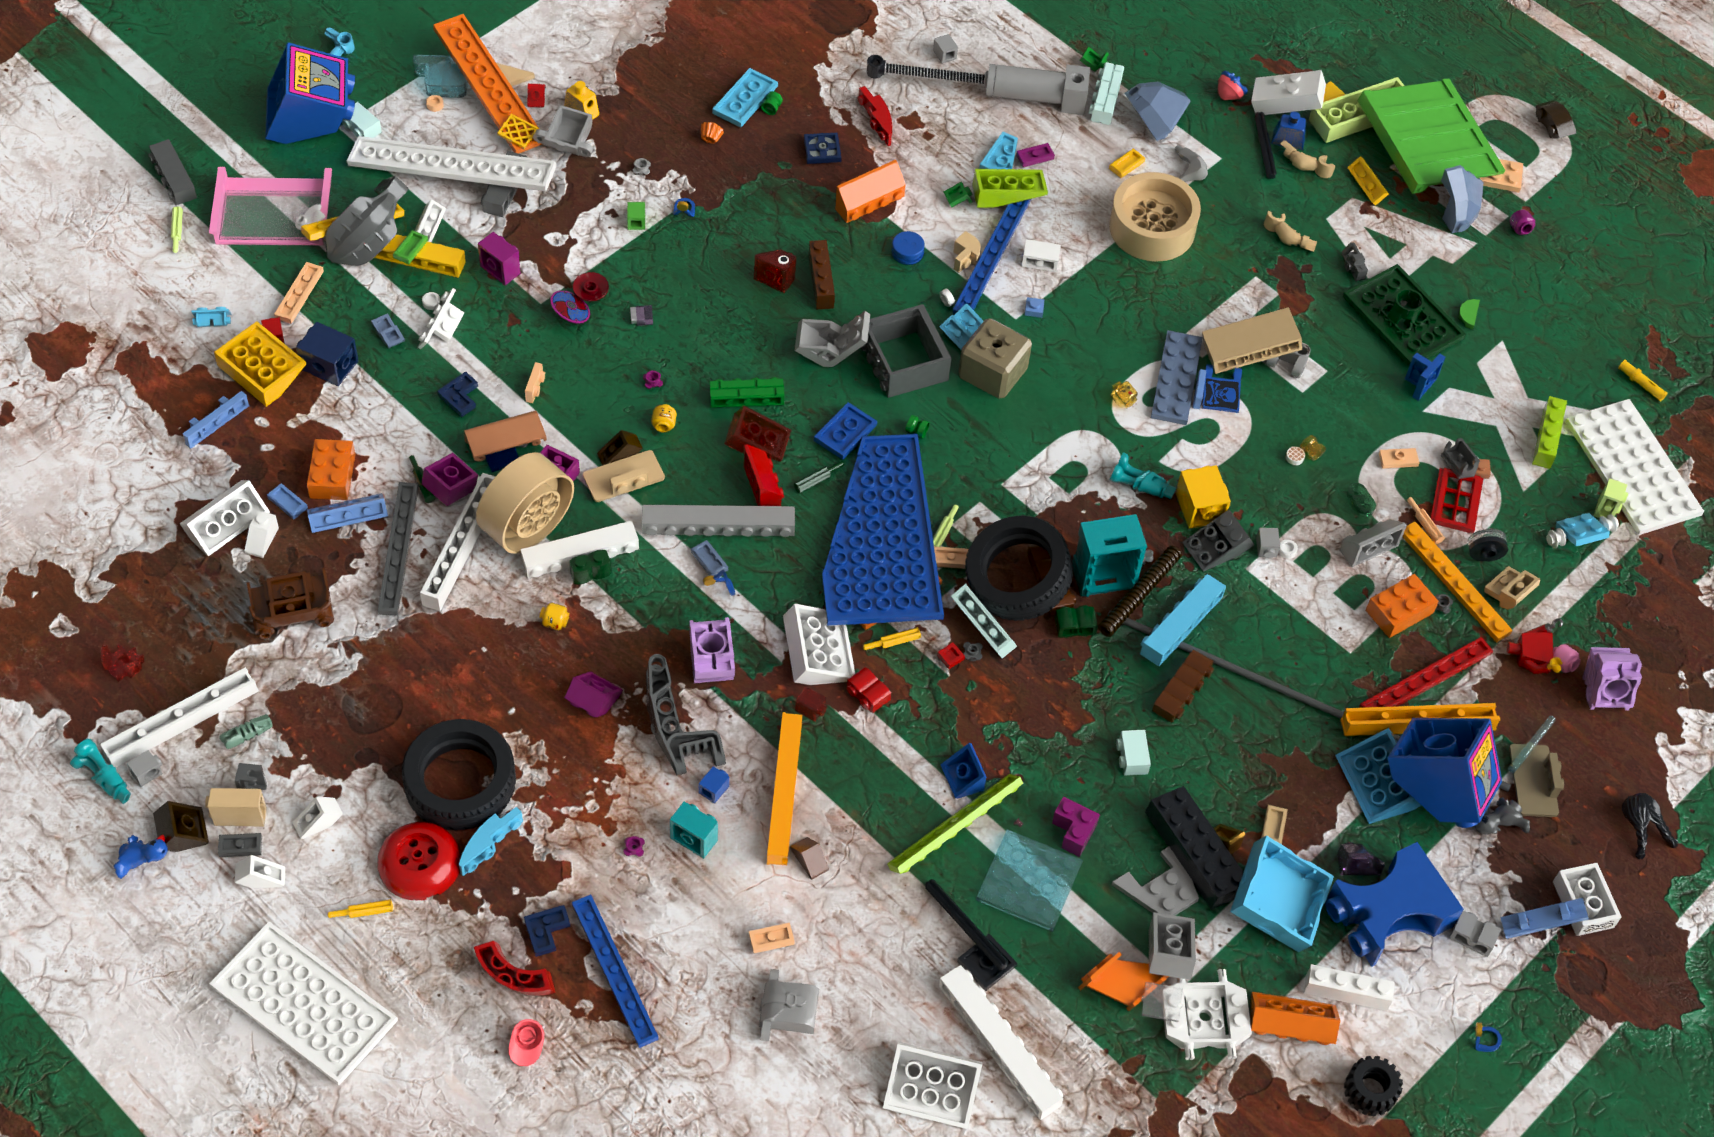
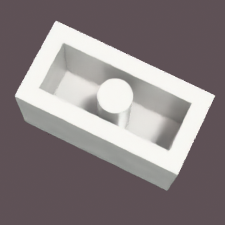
[1022,239,1061,272]

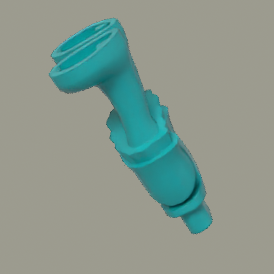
[1110,452,1176,499]
[70,739,131,804]

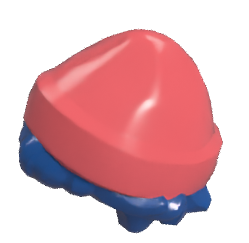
[1218,71,1248,100]

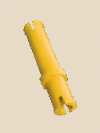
[1618,359,1668,402]

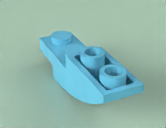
[459,807,523,876]

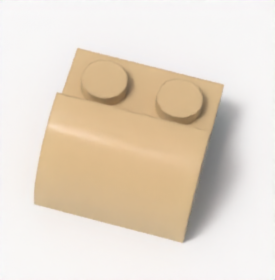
[1484,566,1540,609]

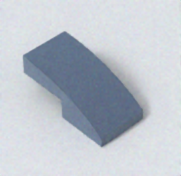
[371,313,405,348]

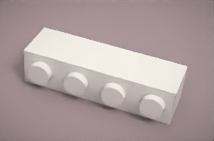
[1304,964,1395,1011]

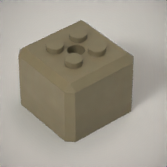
[958,318,1032,399]

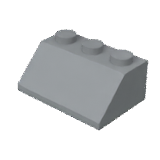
[1339,519,1407,567]

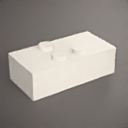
[1251,70,1326,115]

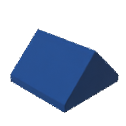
[941,743,986,799]

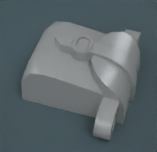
[533,105,593,157]
[759,969,819,1041]

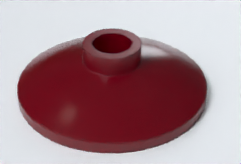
[573,272,609,301]

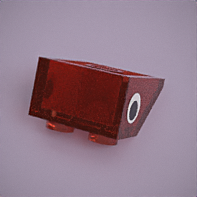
[754,249,796,293]

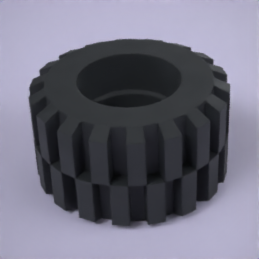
[1344,1056,1403,1116]

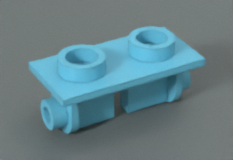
[191,307,232,327]

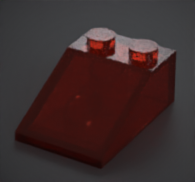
[724,405,791,462]

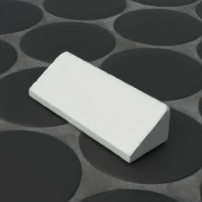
[415,200,446,242]

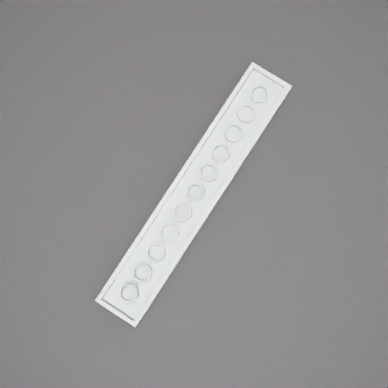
[347,136,556,191]

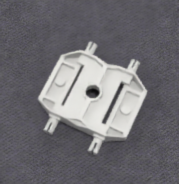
[1161,969,1252,1060]

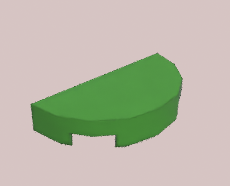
[1458,299,1480,330]

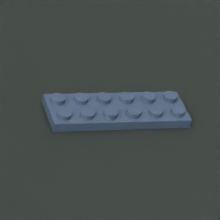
[1151,330,1203,425]

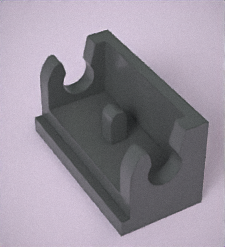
[1441,438,1480,479]
[235,763,267,790]

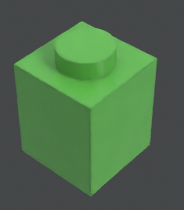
[627,202,645,230]

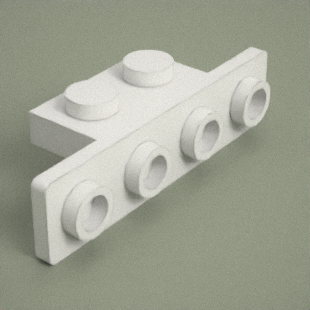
[418,288,464,349]

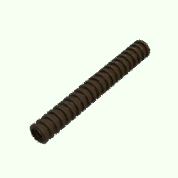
[1098,545,1182,637]

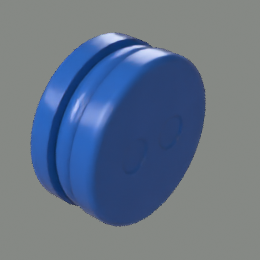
[891,231,925,265]

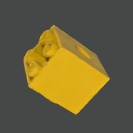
[1175,465,1231,529]

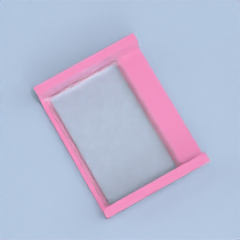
[209,167,332,245]

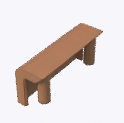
[464,410,547,462]

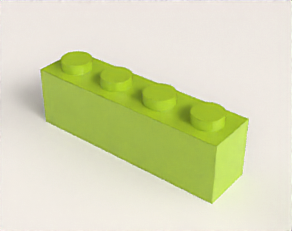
[1532,396,1567,469]

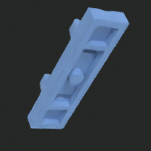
[183,391,249,449]
[1500,898,1589,939]

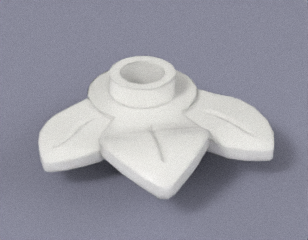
[295,204,326,230]

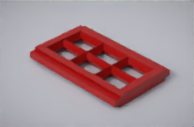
[1430,467,1484,533]

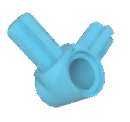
[324,28,355,56]

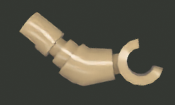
[1280,141,1335,178]
[1264,211,1317,252]

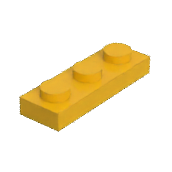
[1347,156,1389,205]

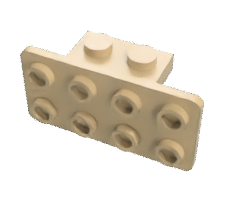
[583,450,665,502]

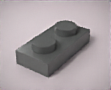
[218,833,262,857]

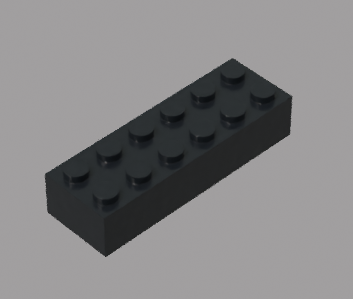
[1145,786,1243,910]

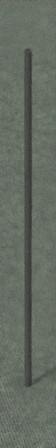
[1108,610,1511,792]

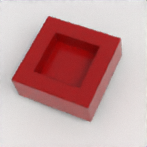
[937,643,965,669]

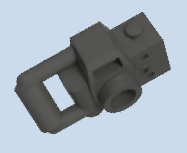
[1342,242,1368,281]

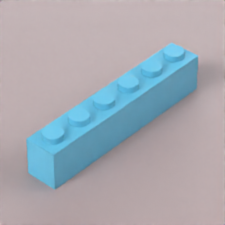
[1140,574,1226,666]

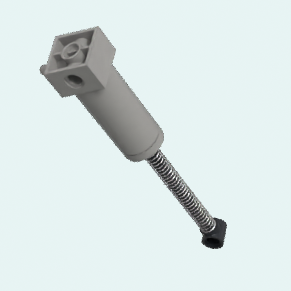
[866,55,1090,115]

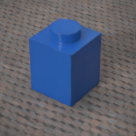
[699,766,730,804]

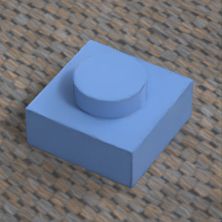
[1025,297,1044,318]

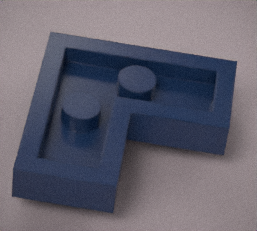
[437,372,478,418]
[524,905,570,957]

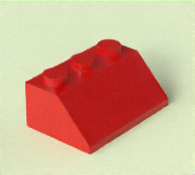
[744,444,784,506]

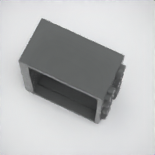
[861,304,951,398]

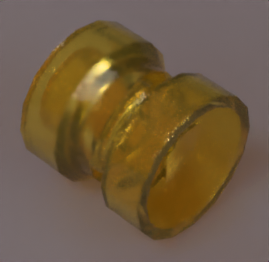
[1300,435,1326,461]

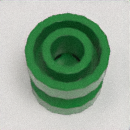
[761,91,783,115]
[905,415,930,439]

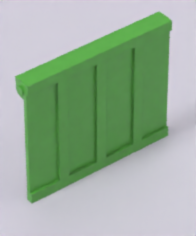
[1357,78,1505,194]

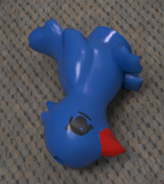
[113,835,168,879]

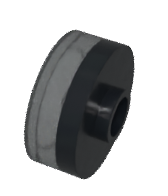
[1468,529,1508,562]

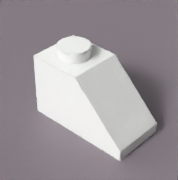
[245,510,279,558]
[293,797,342,839]
[235,855,285,888]

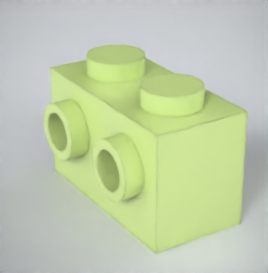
[1593,478,1628,518]

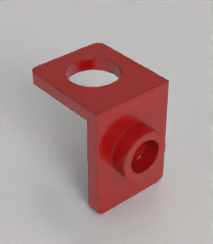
[527,83,546,107]

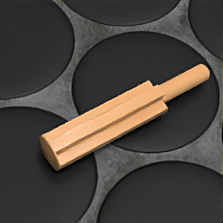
[1407,497,1445,544]

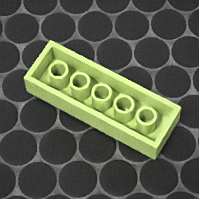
[1309,77,1404,143]

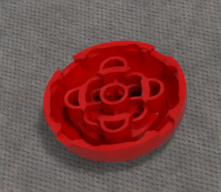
[377,822,461,901]

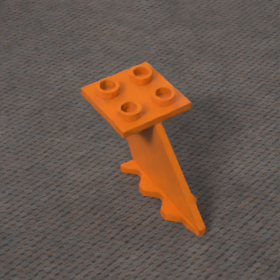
[1078,952,1169,1011]

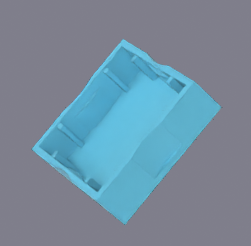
[1230,836,1334,952]

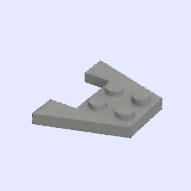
[1112,847,1199,916]

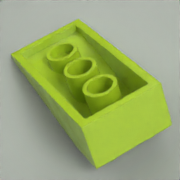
[972,169,1048,208]

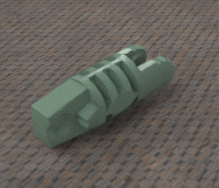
[219,714,273,749]

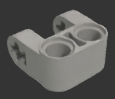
[1266,343,1311,378]

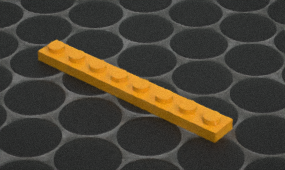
[1402,522,1513,643]

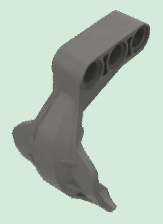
[325,176,409,266]

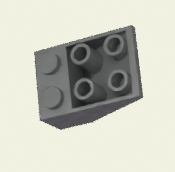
[1183,510,1254,572]

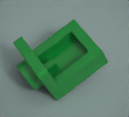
[1079,47,1109,72]

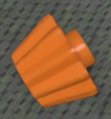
[701,122,724,144]

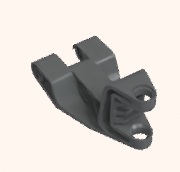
[646,654,726,776]

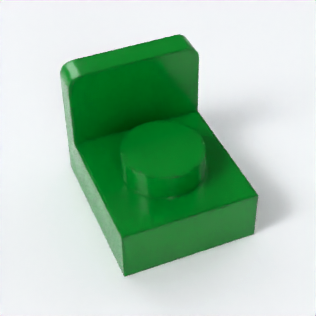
[943,181,973,207]

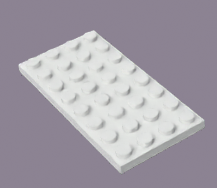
[1565,399,1704,535]
[209,922,398,1085]

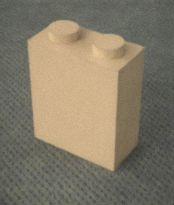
[205,788,267,827]

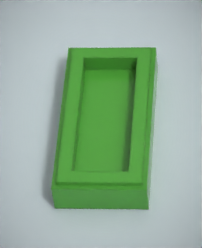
[393,230,428,265]

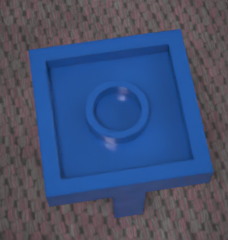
[1405,353,1446,401]

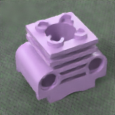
[689,617,735,683]
[1583,647,1642,710]

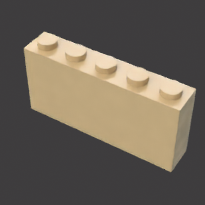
[1202,307,1303,374]

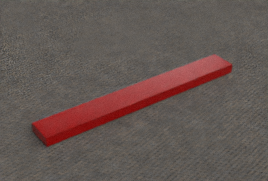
[1359,637,1493,708]

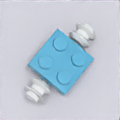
[1546,513,1619,548]

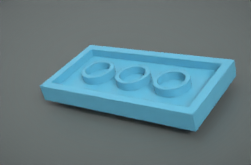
[713,68,778,128]

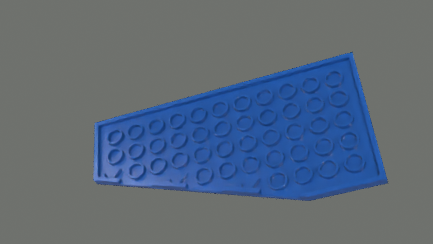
[822,434,944,626]

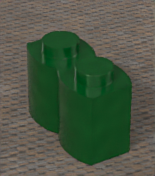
[569,550,611,585]
[1054,605,1098,638]

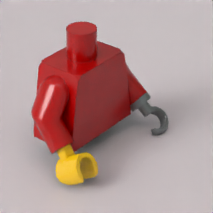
[1507,618,1563,674]

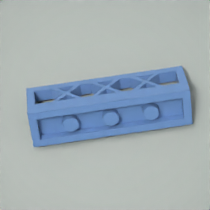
[307,493,388,533]

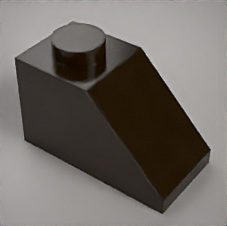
[597,430,643,465]

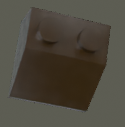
[153,801,209,852]

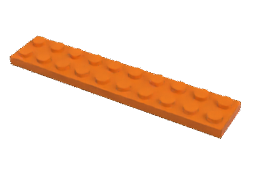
[433,14,542,154]

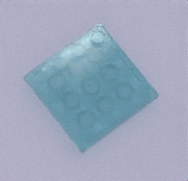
[976,830,1083,932]

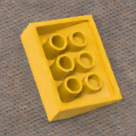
[214,321,307,407]

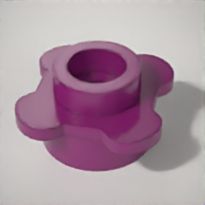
[643,371,663,389]
[623,836,645,857]

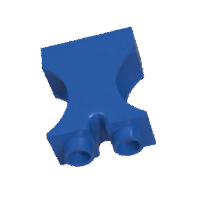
[1325,842,1464,967]

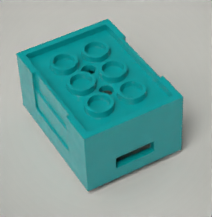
[1072,514,1147,597]

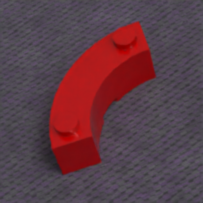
[474,941,556,996]

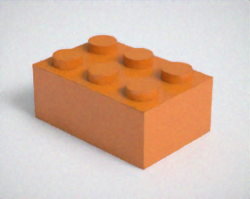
[307,439,356,500]
[1365,574,1439,638]

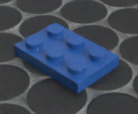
[814,402,877,460]

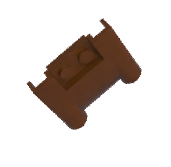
[246,567,334,639]

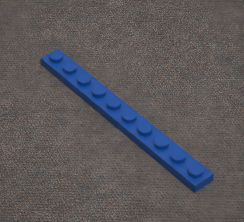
[952,199,1031,315]

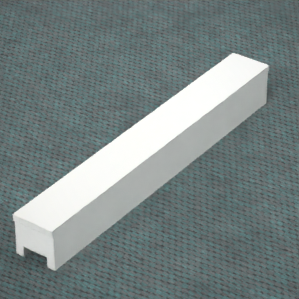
[100,667,259,767]

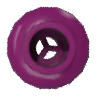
[1510,209,1535,235]

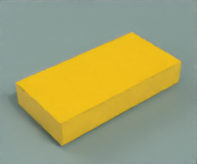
[1109,148,1145,178]

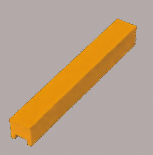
[1340,703,1500,736]
[767,712,802,866]

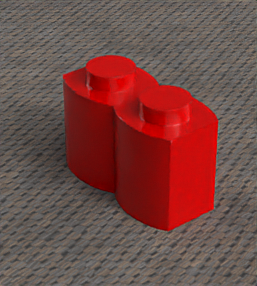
[847,667,891,713]

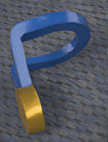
[672,198,695,217]
[703,570,735,596]
[1475,1022,1502,1052]

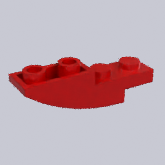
[858,86,892,146]

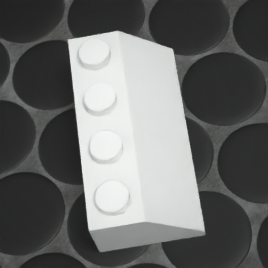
[180,480,270,556]

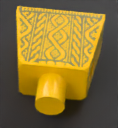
[564,81,599,119]

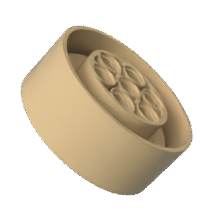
[1109,172,1201,261]
[476,452,574,554]

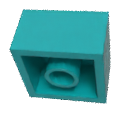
[670,801,718,859]

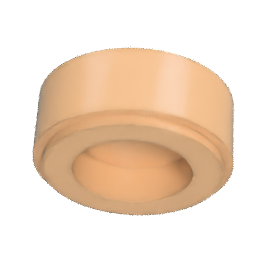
[426,95,444,112]

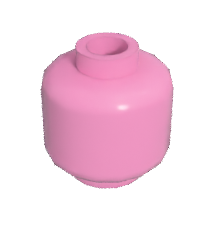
[1553,644,1580,673]

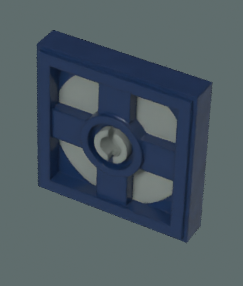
[804,132,841,164]

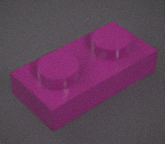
[1016,143,1055,167]

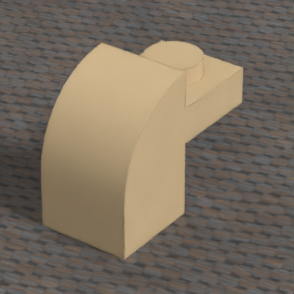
[953,231,981,273]

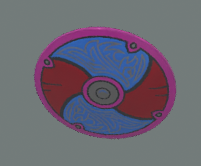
[550,291,590,324]

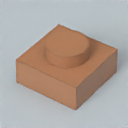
[1475,459,1491,479]

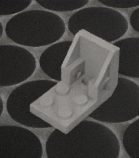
[794,311,870,367]

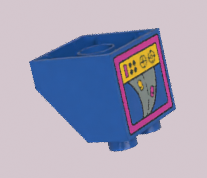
[265,42,355,144]
[1388,718,1502,828]

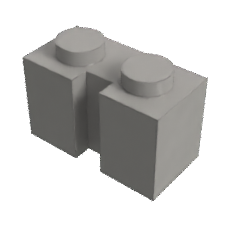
[1449,911,1501,957]

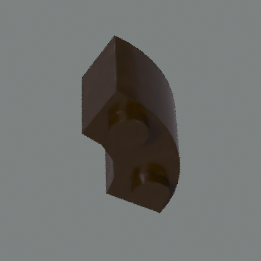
[1535,100,1577,138]

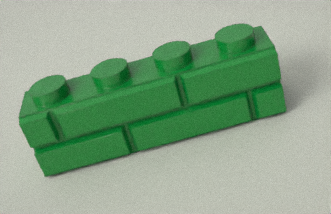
[710,377,784,408]

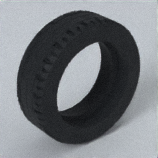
[965,515,1073,621]
[402,719,516,830]

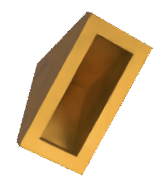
[1213,824,1245,854]

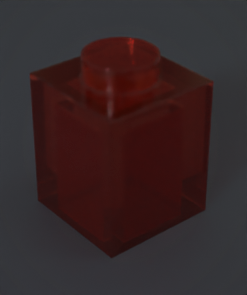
[795,687,827,722]

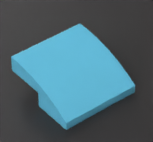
[939,303,983,349]

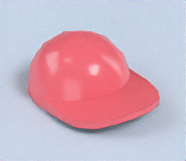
[508,1019,544,1066]

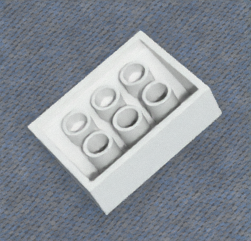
[783,604,855,685]
[883,1042,983,1129]

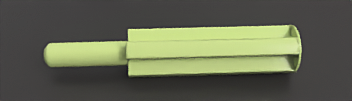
[171,206,183,253]
[933,505,959,547]

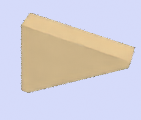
[496,63,535,86]

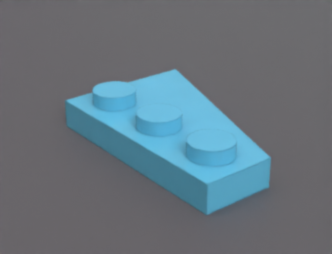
[979,132,1018,169]

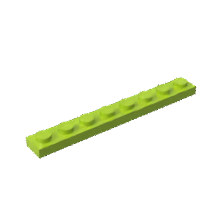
[887,774,1023,874]

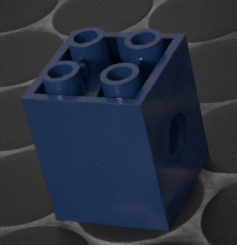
[296,322,358,387]

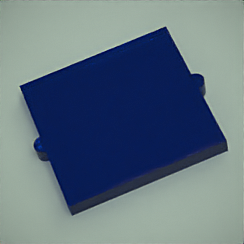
[485,447,519,473]

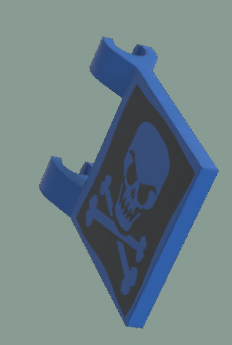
[1202,364,1242,413]

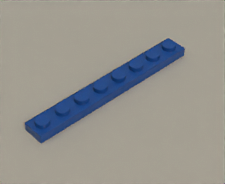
[572,894,659,1048]

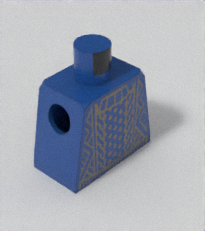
[1271,111,1306,150]

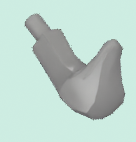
[1175,145,1208,182]

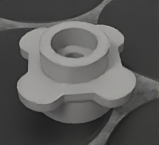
[633,158,651,175]

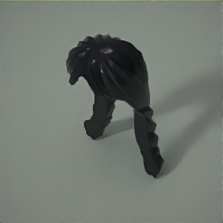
[1622,793,1678,860]

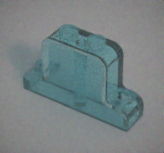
[413,55,468,98]

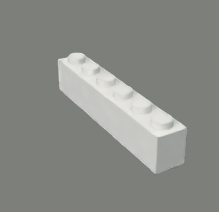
[520,521,639,578]

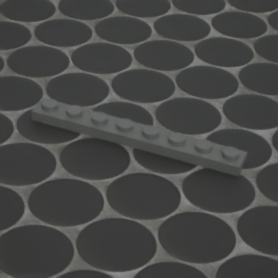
[378,482,419,616]

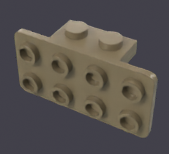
[1509,744,1564,817]

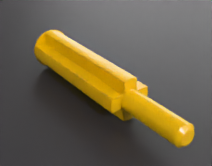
[863,627,921,650]
[328,899,393,918]

